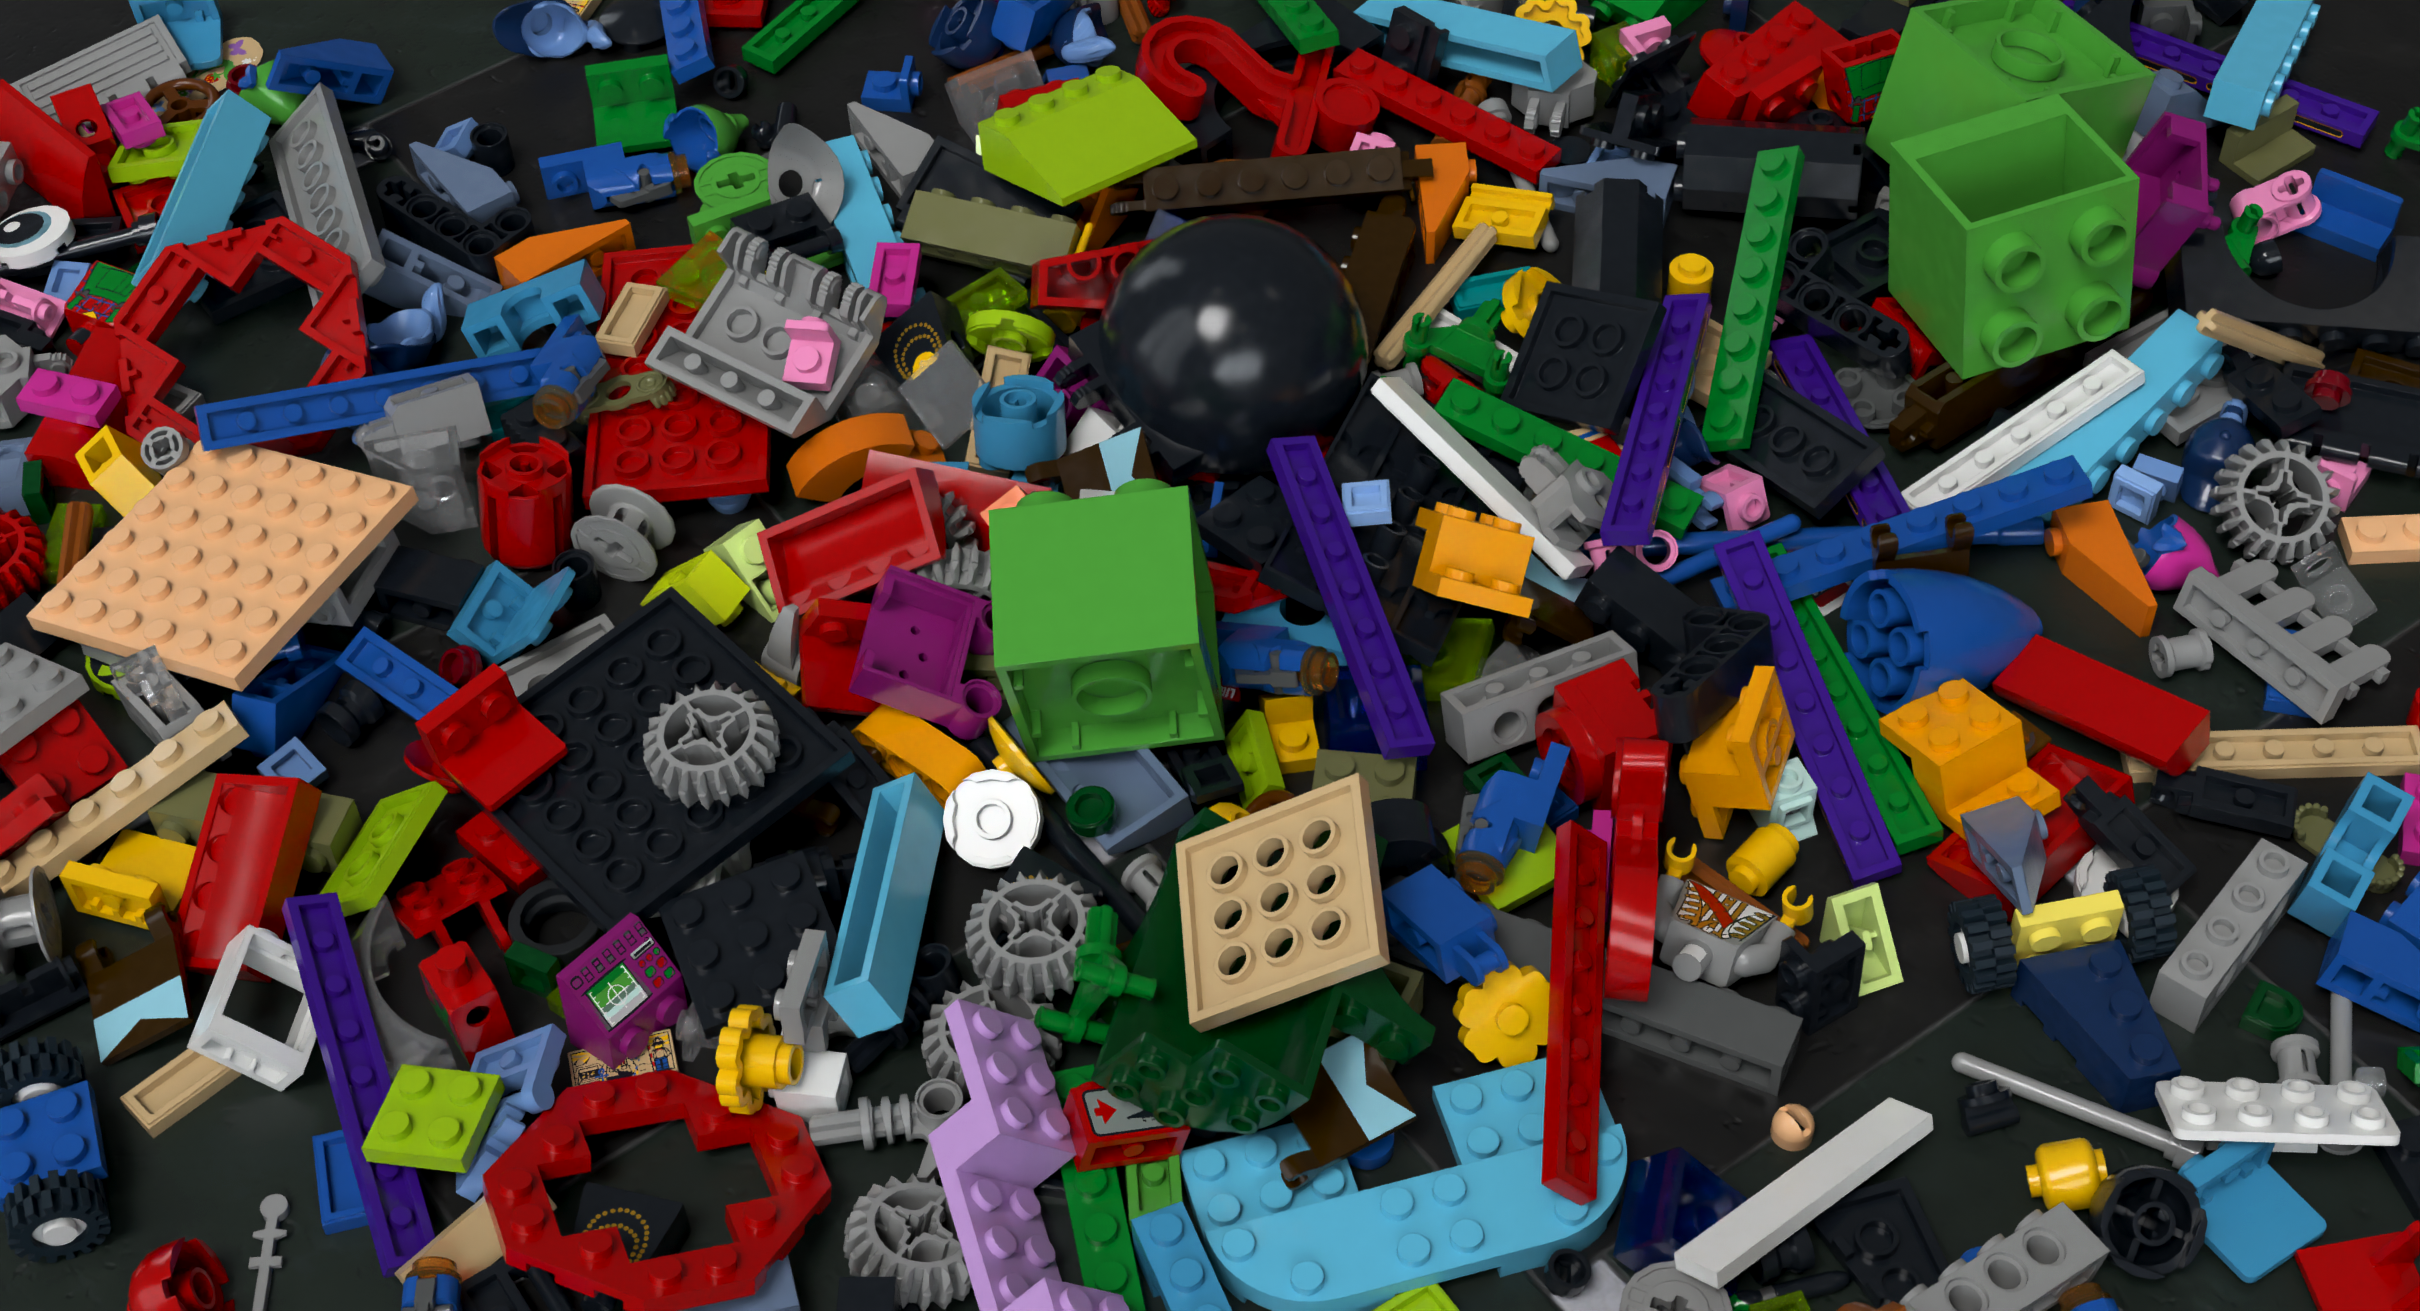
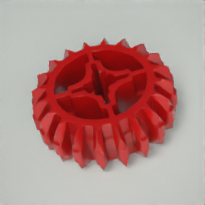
[0,508,52,609]

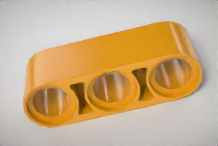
[851,704,986,810]

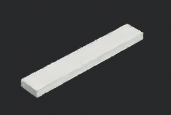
[1901,349,2145,510]
[1371,377,1594,580]
[1674,1097,1933,1289]

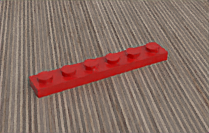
[1333,48,1562,184]

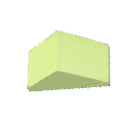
[1819,882,1904,997]

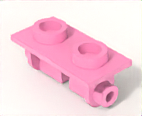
[0,278,67,339]

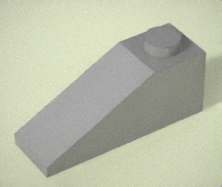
[847,101,934,199]

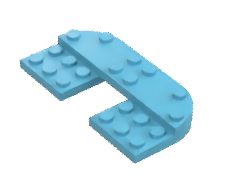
[1179,1057,1627,1311]

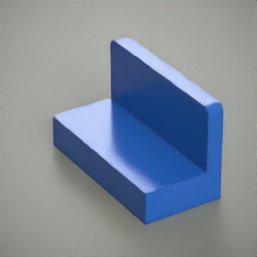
[2293,168,2403,262]

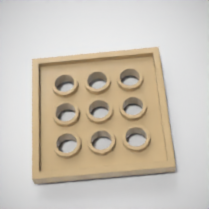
[1176,773,1390,1033]

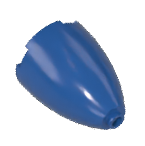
[1840,568,2043,714]

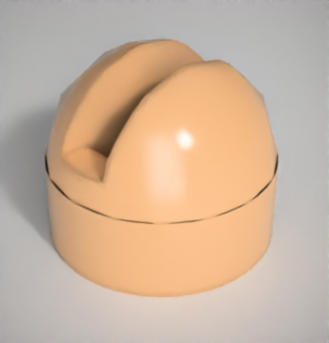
[1770,1103,1815,1151]

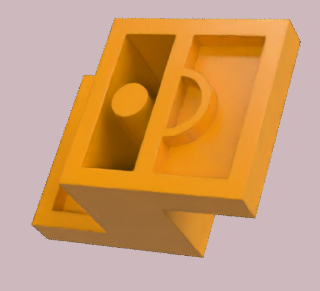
[1412,501,1535,618]
[1679,666,1795,840]
[1878,678,2061,841]

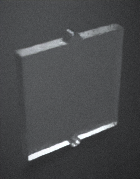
[898,340,985,449]

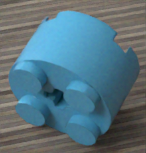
[972,375,1067,472]

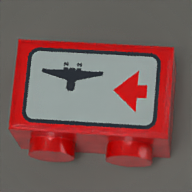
[1063,1081,1191,1172]

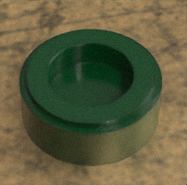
[1065,786,1118,837]

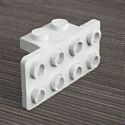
[2155,1076,2401,1153]

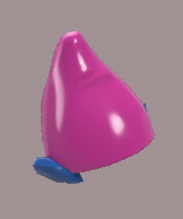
[2134,514,2220,591]

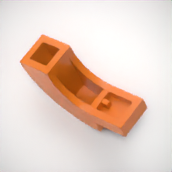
[786,413,946,502]

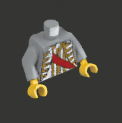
[1654,837,1814,988]

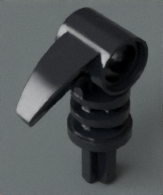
[841,943,965,1074]

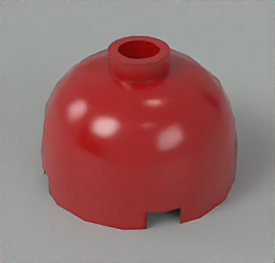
[127,1237,235,1311]

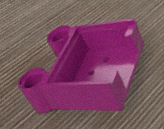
[2125,111,2221,290]
[848,565,1002,740]

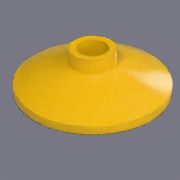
[987,716,1055,795]

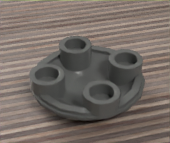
[1835,366,1915,429]

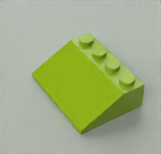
[978,65,1198,207]

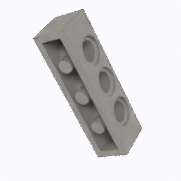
[1440,630,1640,764]
[2149,838,2309,1034]
[1899,1202,2110,1311]

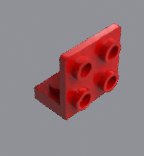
[798,598,882,716]
[414,663,568,812]

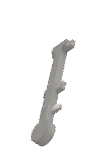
[248,1194,290,1311]

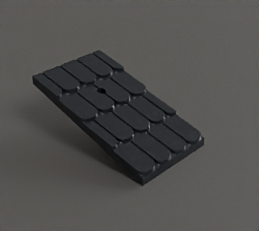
[1257,373,1524,668]

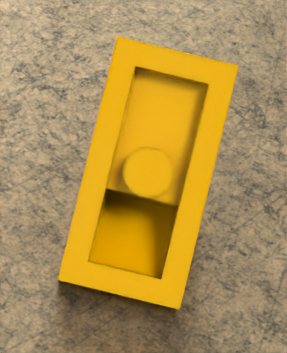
[1258,693,1320,775]

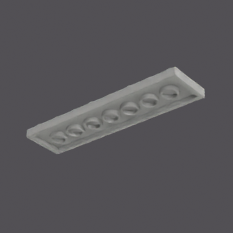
[269,82,386,308]

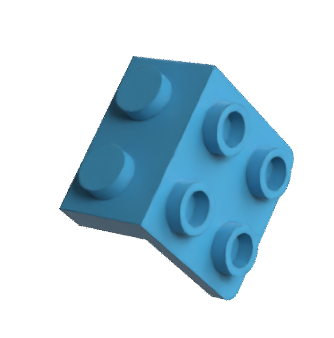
[128,0,223,71]
[446,560,576,667]
[2177,1141,2327,1283]

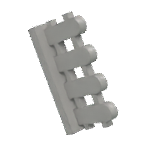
[2173,558,2391,725]

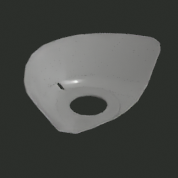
[767,123,845,224]

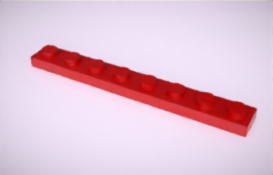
[1541,820,1607,1206]

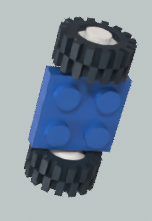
[0,1036,111,1263]

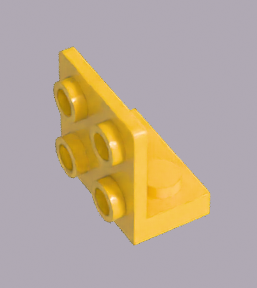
[59,829,196,930]

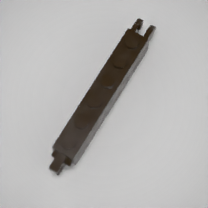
[1108,147,1434,220]
[1341,193,1416,382]
[1888,287,2155,452]

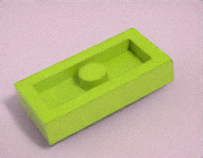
[1224,709,1285,810]

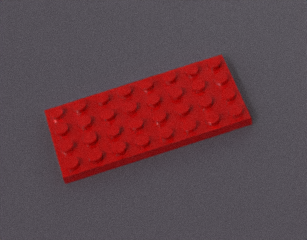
[582,241,772,509]

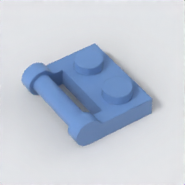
[470,1023,567,1126]

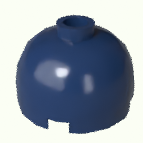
[929,0,1006,70]

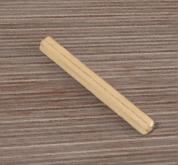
[1373,222,1497,371]
[2196,308,2325,369]

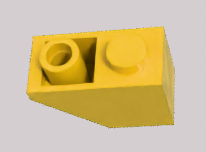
[75,425,162,517]

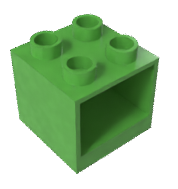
[1865,0,2156,164]
[1888,93,2140,380]
[988,478,1225,762]

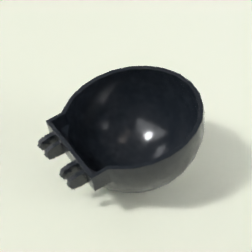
[1053,213,1369,487]

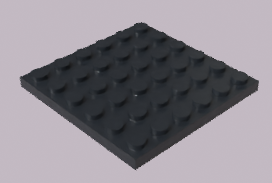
[440,586,855,934]

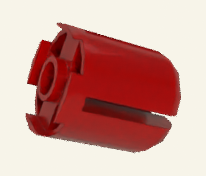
[477,436,574,569]

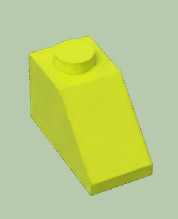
[640,550,750,627]

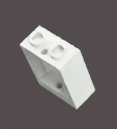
[187,924,317,1092]

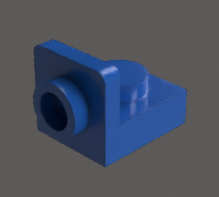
[861,55,923,113]

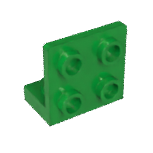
[585,54,677,154]

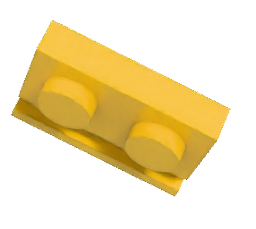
[1452,183,1555,249]

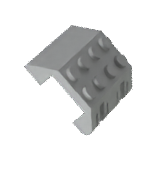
[644,226,887,439]

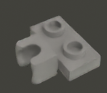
[773,929,838,1052]

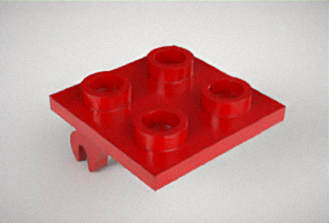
[385,856,512,953]
[2294,1220,2420,1311]

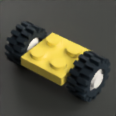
[1947,864,2177,994]

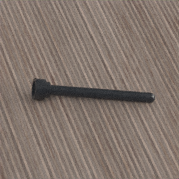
[0,212,160,278]

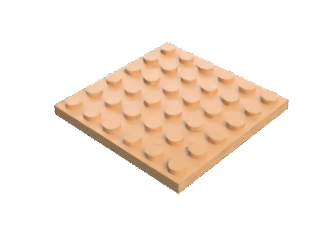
[26,440,419,692]

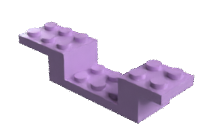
[928,999,1130,1311]

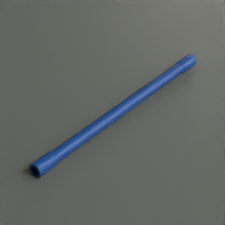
[1578,516,2045,560]

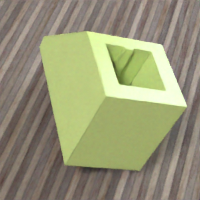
[703,518,779,623]

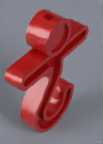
[1135,15,1380,158]
[1604,737,1669,1003]

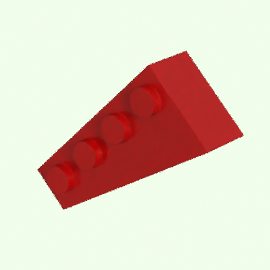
[1686,0,1849,120]
[1030,239,1154,313]

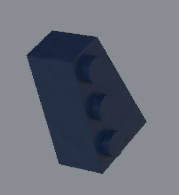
[2010,939,2182,1113]

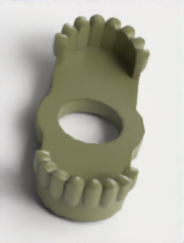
[576,370,677,425]
[2292,803,2406,894]

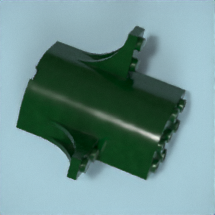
[1089,807,1436,1135]

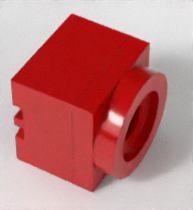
[1535,658,1673,810]

